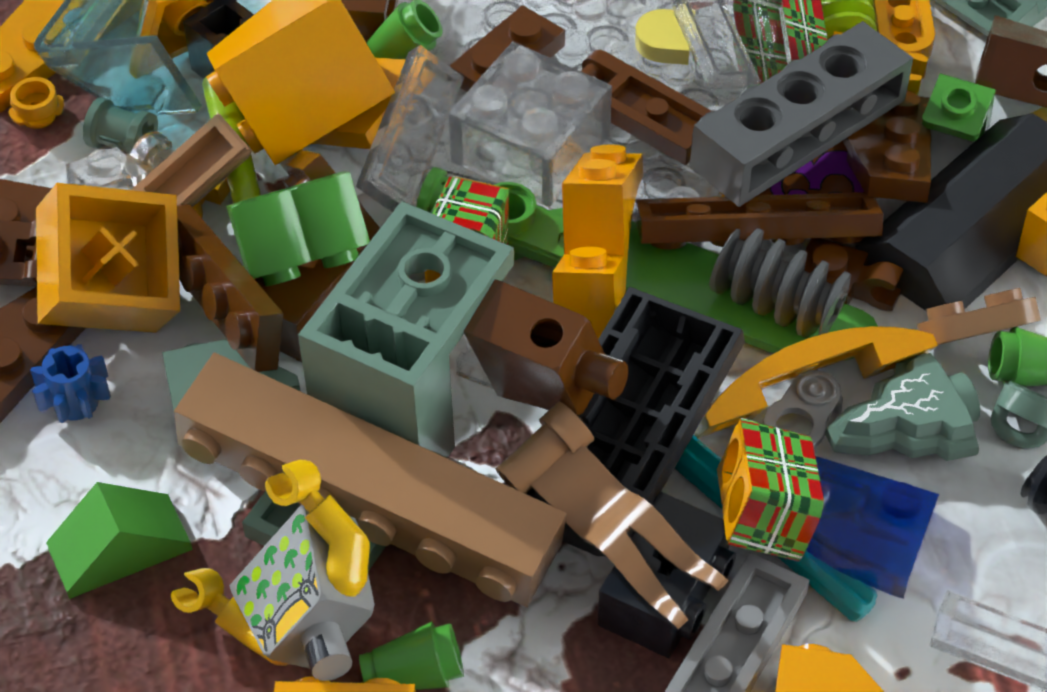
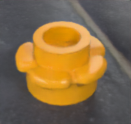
[9,77,65,129]

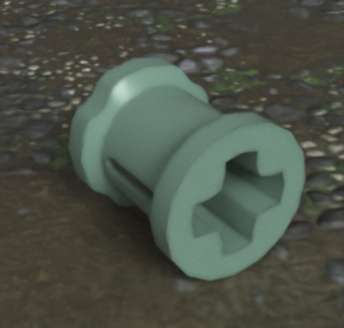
[83,97,158,161]

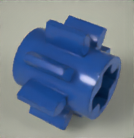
[30,344,111,423]

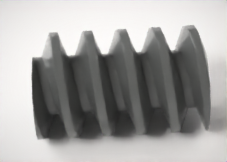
[709,228,851,338]

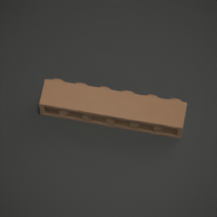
[174,352,567,608]

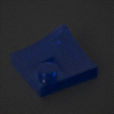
[806,456,939,599]

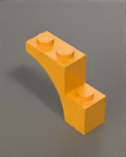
[552,144,643,339]

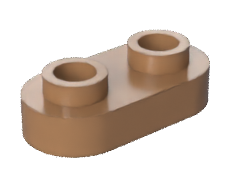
[917,288,1041,345]

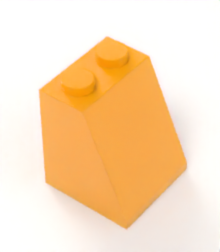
[206,0,396,165]

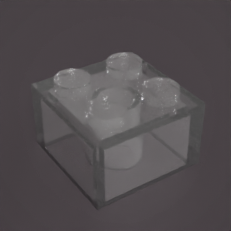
[448,41,612,208]

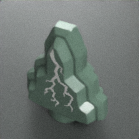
[825,353,981,461]

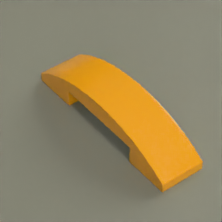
[694,326,938,439]

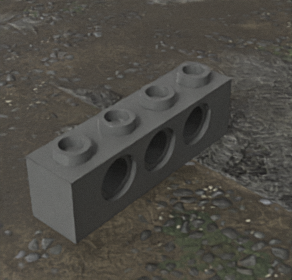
[690,21,913,207]

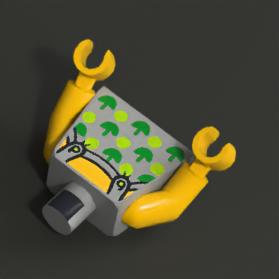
[171,460,375,681]

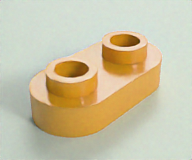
[873,0,935,58]

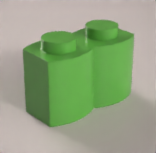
[226,171,370,286]

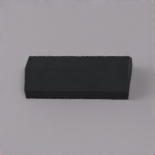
[855,113,1047,311]
[527,287,745,557]

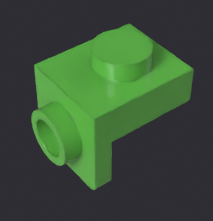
[922,73,996,141]

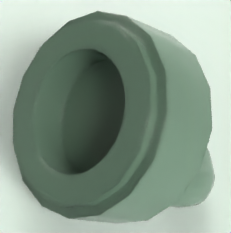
[990,381,1047,449]

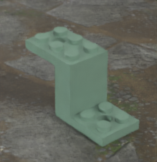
[242,201,514,571]

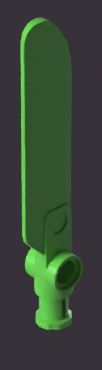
[416,167,878,361]

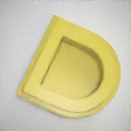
[635,9,694,65]

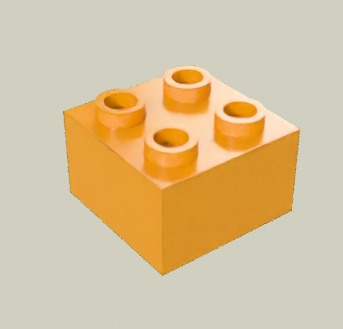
[36,182,180,333]

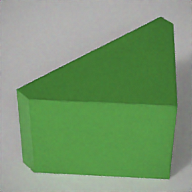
[46,482,193,599]

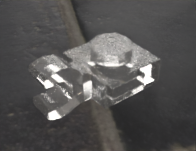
[66,131,172,190]

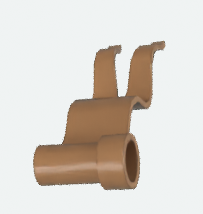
[495,401,728,629]

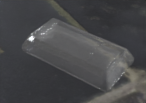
[671,0,761,90]

